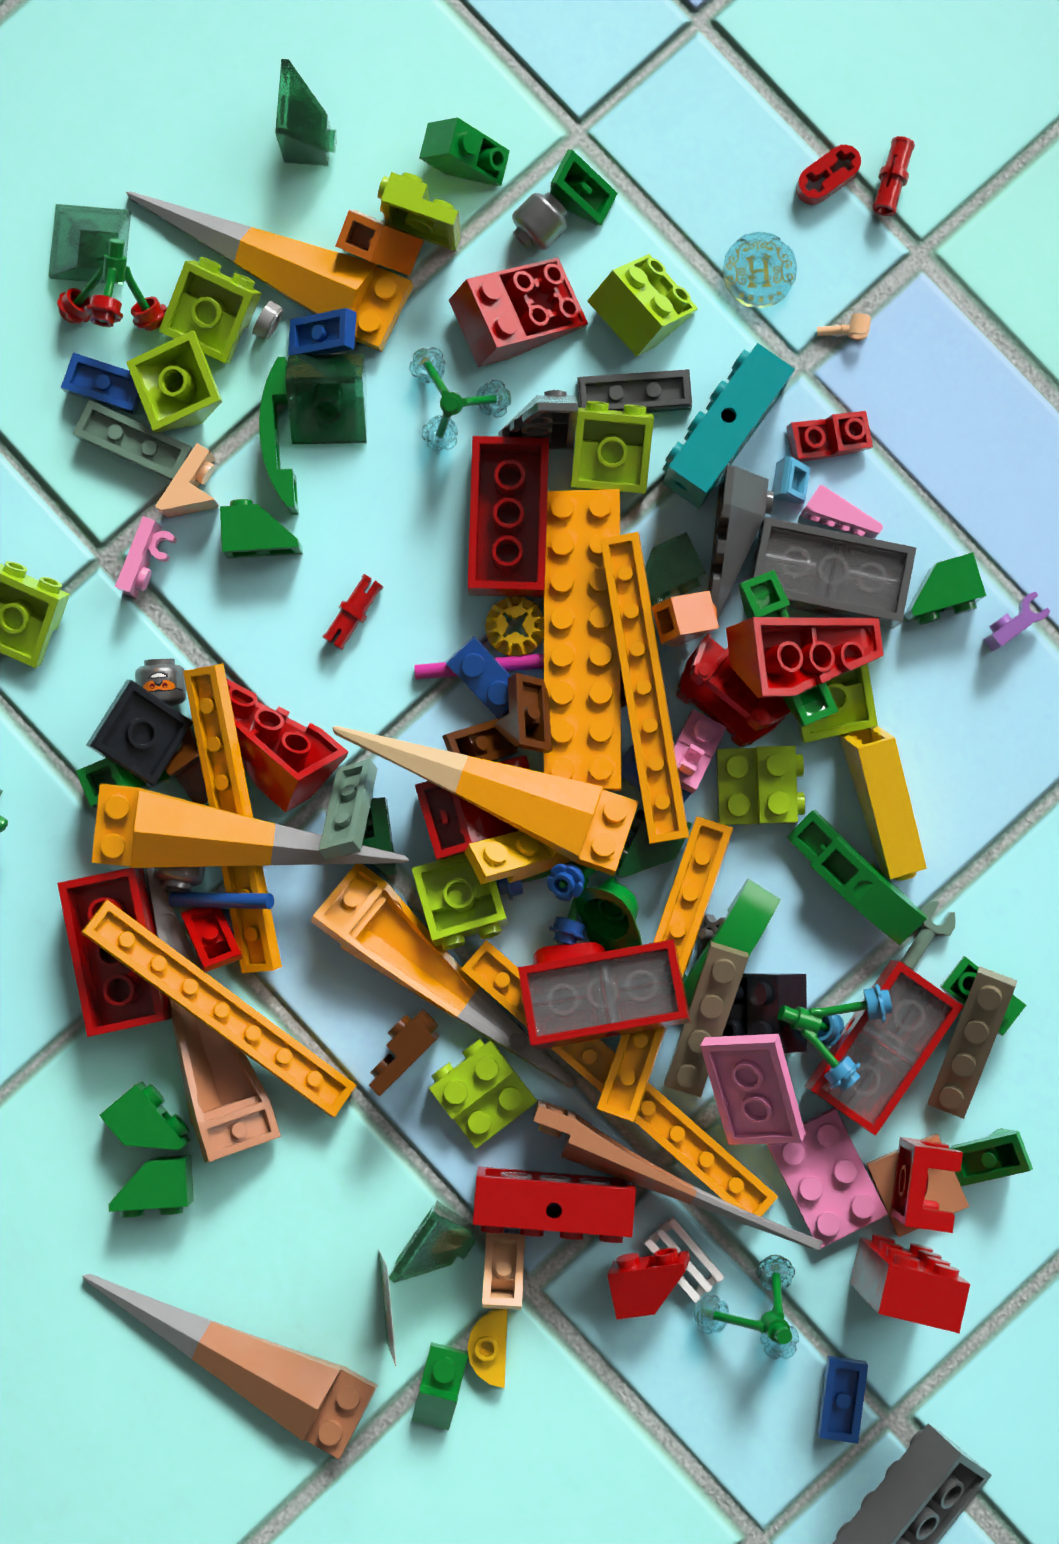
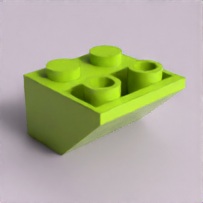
[587,254,698,357]

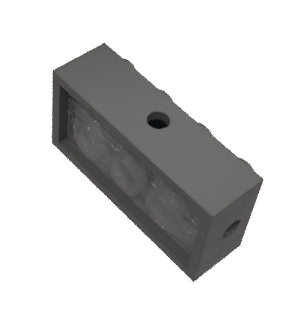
[750,517,917,629]

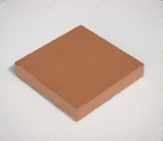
[865,1133,969,1237]

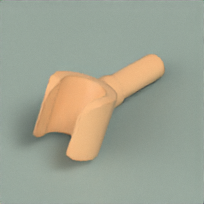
[817,313,871,341]

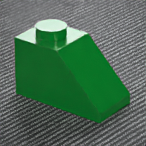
[220,499,303,559]

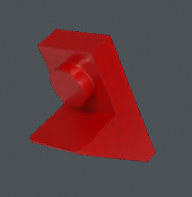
[181,908,243,972]

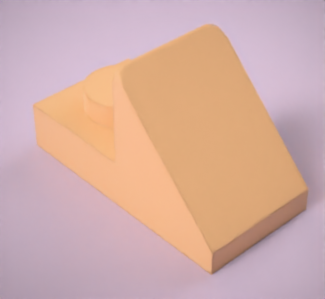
[155,443,219,518]
[482,1233,525,1310]

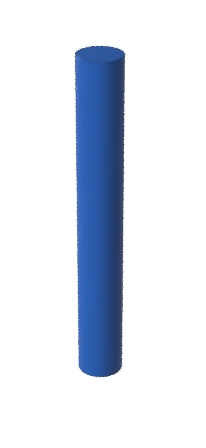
[168,892,274,909]

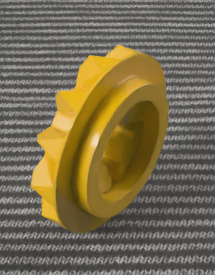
[485,596,544,656]

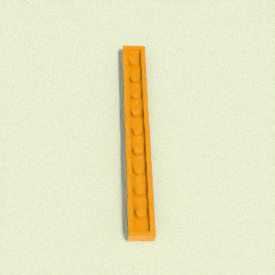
[461,940,778,1217]

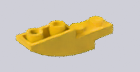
[464,831,571,885]

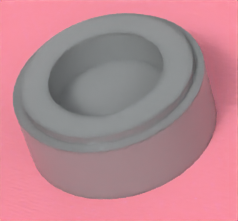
[252,301,283,341]

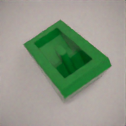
[550,149,618,226]

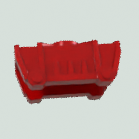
[676,633,791,747]

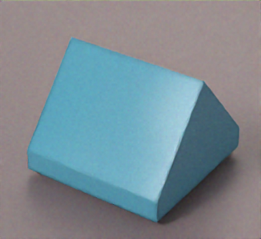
[772,457,810,504]

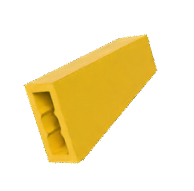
[839,726,927,881]

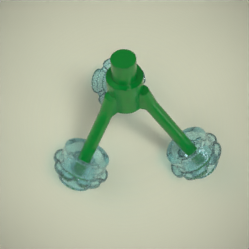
[409,347,511,451]
[694,1255,799,1359]

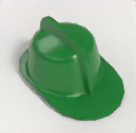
[575,877,642,951]

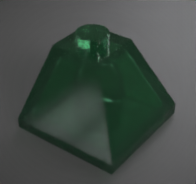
[275,59,337,166]
[48,204,131,285]
[388,1200,476,1283]

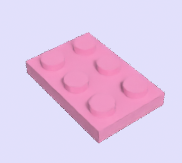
[700,1034,806,1145]
[766,1108,888,1248]

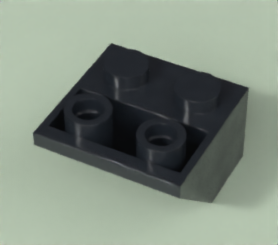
[722,973,807,1053]

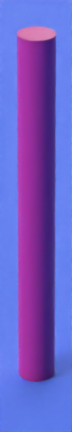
[414,653,544,680]

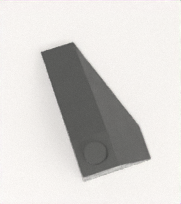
[498,390,578,450]
[708,465,774,620]

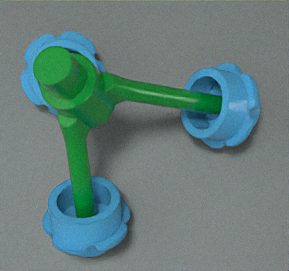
[778,984,892,1092]

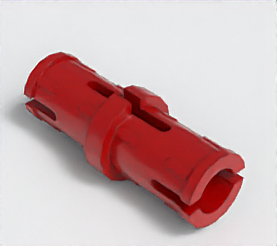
[872,136,915,216]
[322,574,384,650]

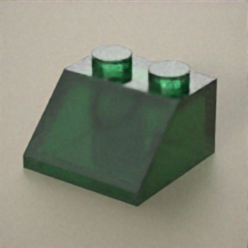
[285,354,367,444]

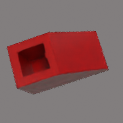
[607,1248,690,1320]

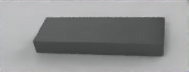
[577,369,692,413]

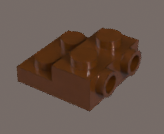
[369,1009,440,1097]

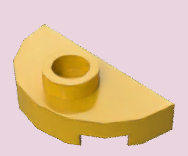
[467,1308,508,1388]

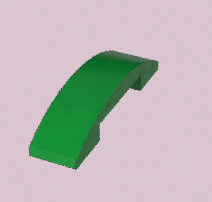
[259,357,299,515]
[738,570,838,727]
[683,878,781,1008]

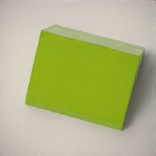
[126,330,223,432]

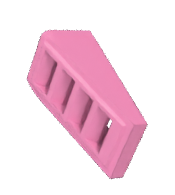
[800,485,883,539]

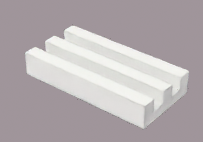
[644,1216,725,1303]

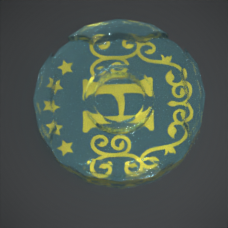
[722,231,798,308]

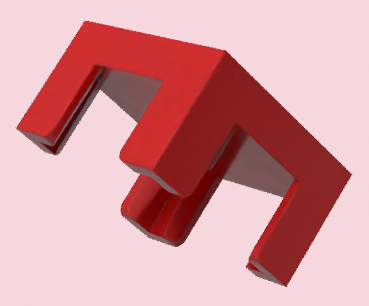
[890,1137,963,1233]

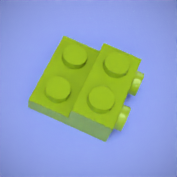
[377,172,461,251]
[159,257,262,364]
[571,401,654,494]
[0,561,70,668]
[798,663,878,743]
[716,746,805,825]
[412,853,509,950]
[429,1039,537,1149]

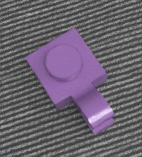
[983,592,1050,652]

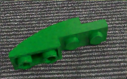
[786,810,928,945]

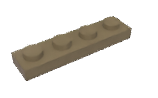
[664,941,749,1097]
[927,966,1017,1119]

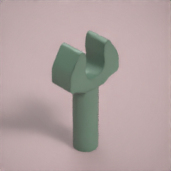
[901,901,956,970]

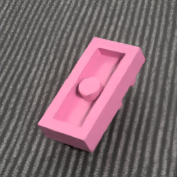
[115,516,177,598]
[674,709,727,794]

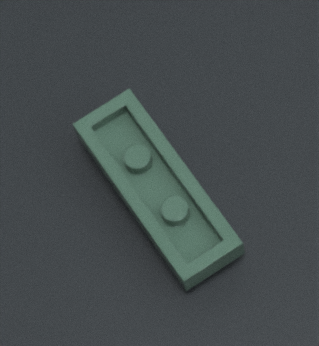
[73,400,193,481]
[319,758,378,860]

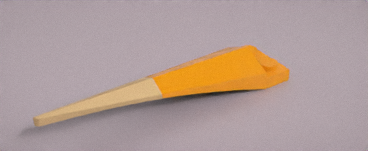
[332,726,639,876]

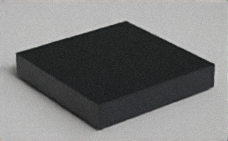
[86,680,193,787]

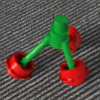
[57,239,167,331]

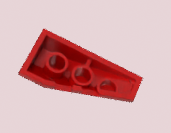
[726,617,884,698]
[226,678,348,813]

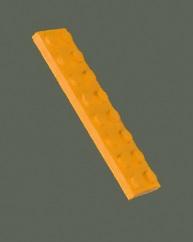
[544,489,622,791]

